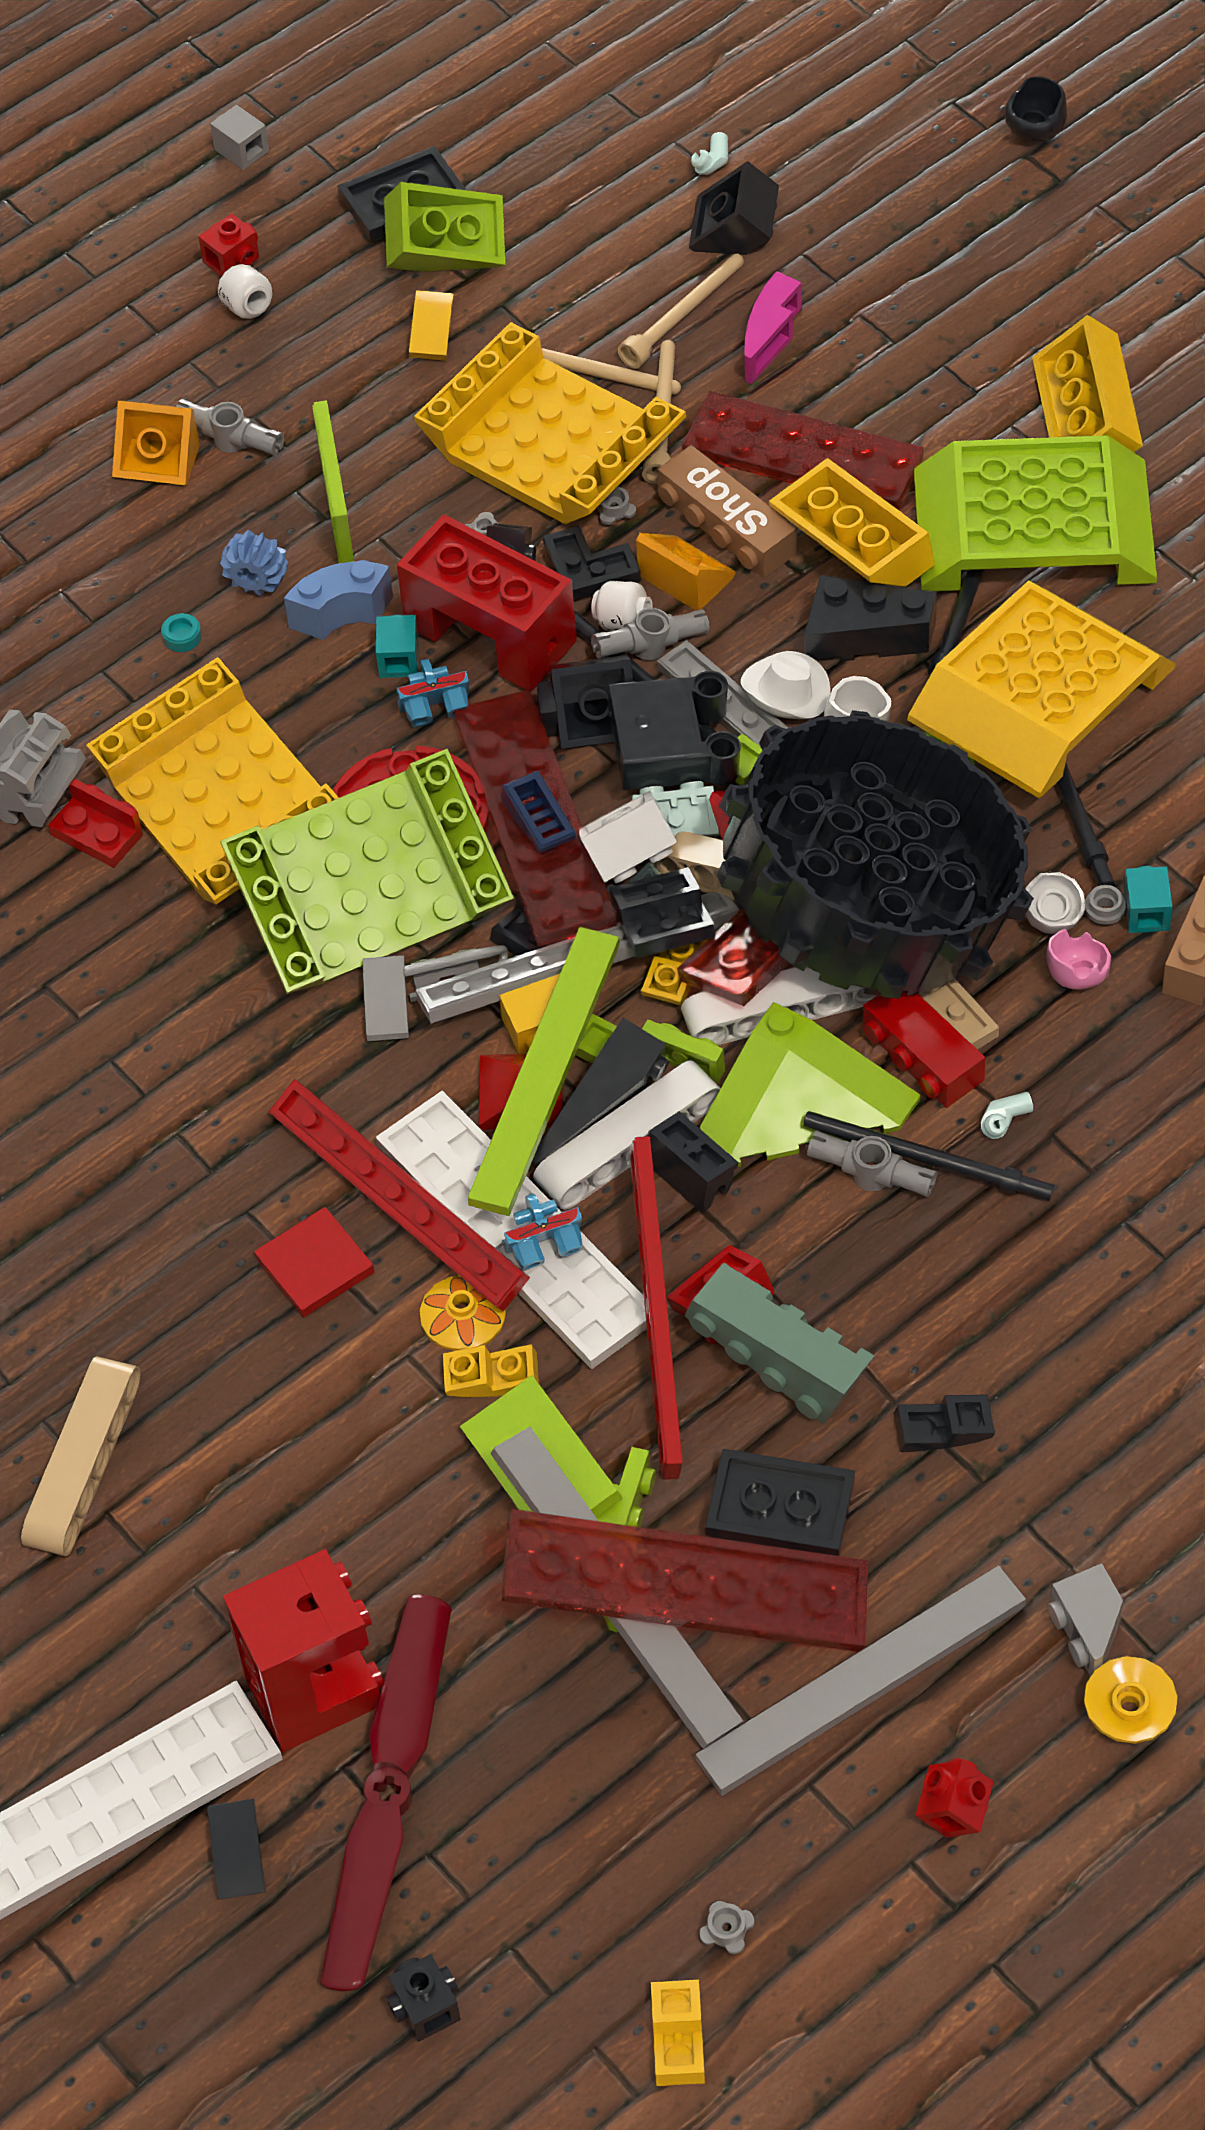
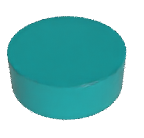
[161,613,202,652]

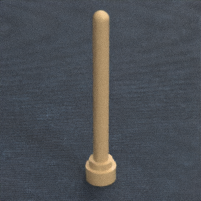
[618,254,744,369]
[642,340,675,484]
[542,348,681,395]

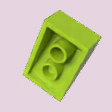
[384,182,506,272]

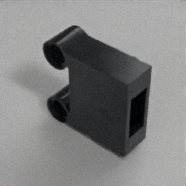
[608,671,741,790]

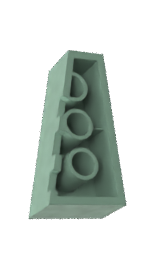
[684,1263,874,1424]

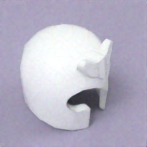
[824,676,891,722]

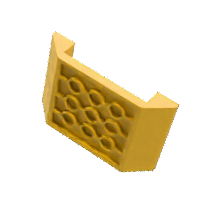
[414,322,686,524]
[907,580,1176,799]
[86,657,339,904]

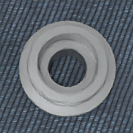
[1085,885,1126,925]

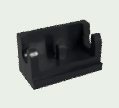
[648,1111,739,1213]

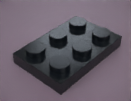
[337,146,466,241]
[705,1449,855,1558]

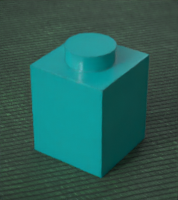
[376,615,419,678]
[1124,866,1172,933]

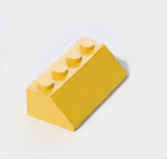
[1032,315,1143,452]
[769,458,935,587]

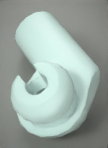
[691,132,728,175]

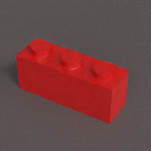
[862,991,986,1108]

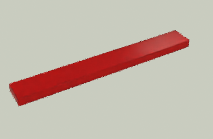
[268,1079,530,1312]
[630,1136,683,1480]

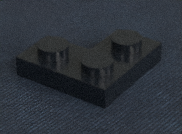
[543,526,641,600]

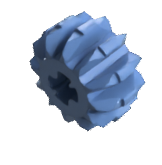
[220,530,288,596]

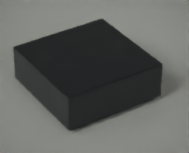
[536,680,559,738]

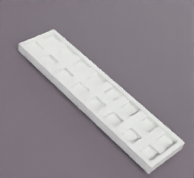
[376,1091,647,1369]
[0,1681,283,1920]

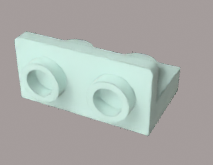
[632,781,719,837]

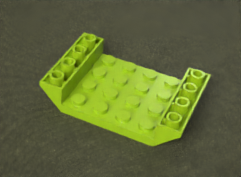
[914,435,1157,591]
[220,749,514,994]

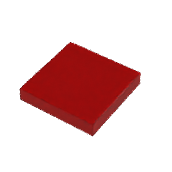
[254,1207,375,1318]

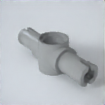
[176,399,284,456]
[591,608,710,660]
[807,1130,937,1197]

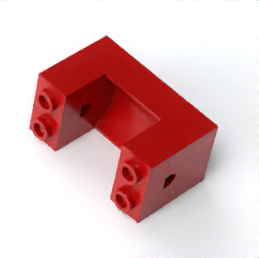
[397,514,577,692]
[223,1549,384,1753]

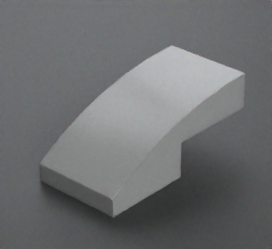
[363,955,409,1041]

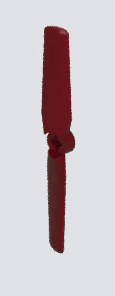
[320,1594,452,1991]

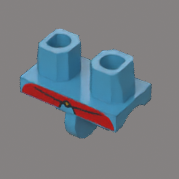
[397,658,469,728]
[502,1193,583,1271]

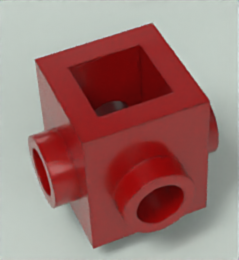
[198,213,260,277]
[915,1758,994,1838]

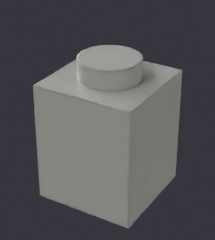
[210,105,269,170]

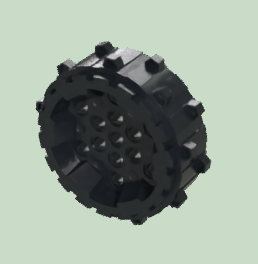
[717,710,1034,999]

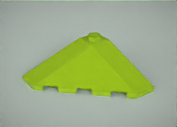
[699,1002,921,1167]

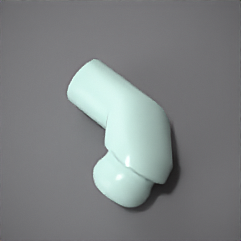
[981,1092,1033,1139]

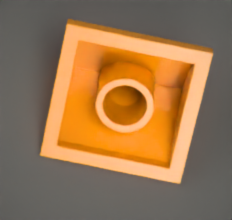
[112,400,200,485]
[636,533,736,611]

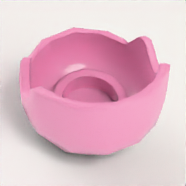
[1046,929,1112,989]

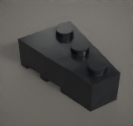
[804,575,937,661]

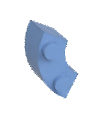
[284,560,393,640]

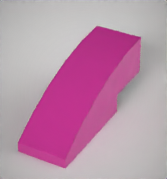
[745,271,802,384]

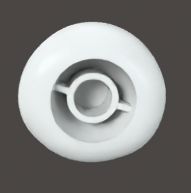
[741,651,830,719]

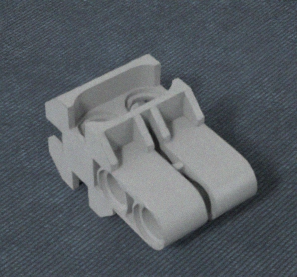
[0,710,86,827]

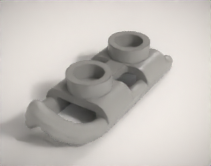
[403,945,508,1002]

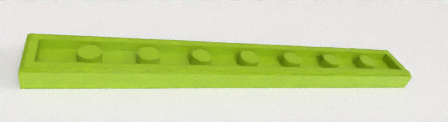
[467,927,620,1217]

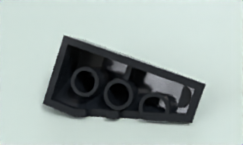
[531,1017,670,1169]

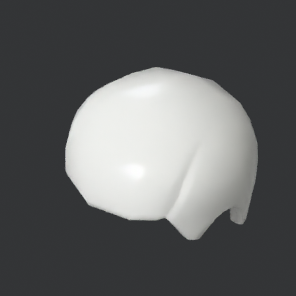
[1025,872,1085,934]

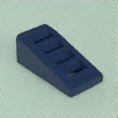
[501,771,577,853]

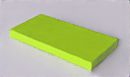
[312,400,354,563]
[460,1375,622,1551]

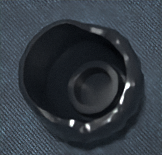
[1005,76,1067,142]

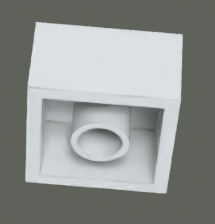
[579,791,677,883]

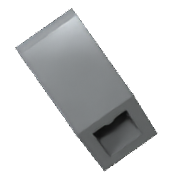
[1047,1563,1123,1677]

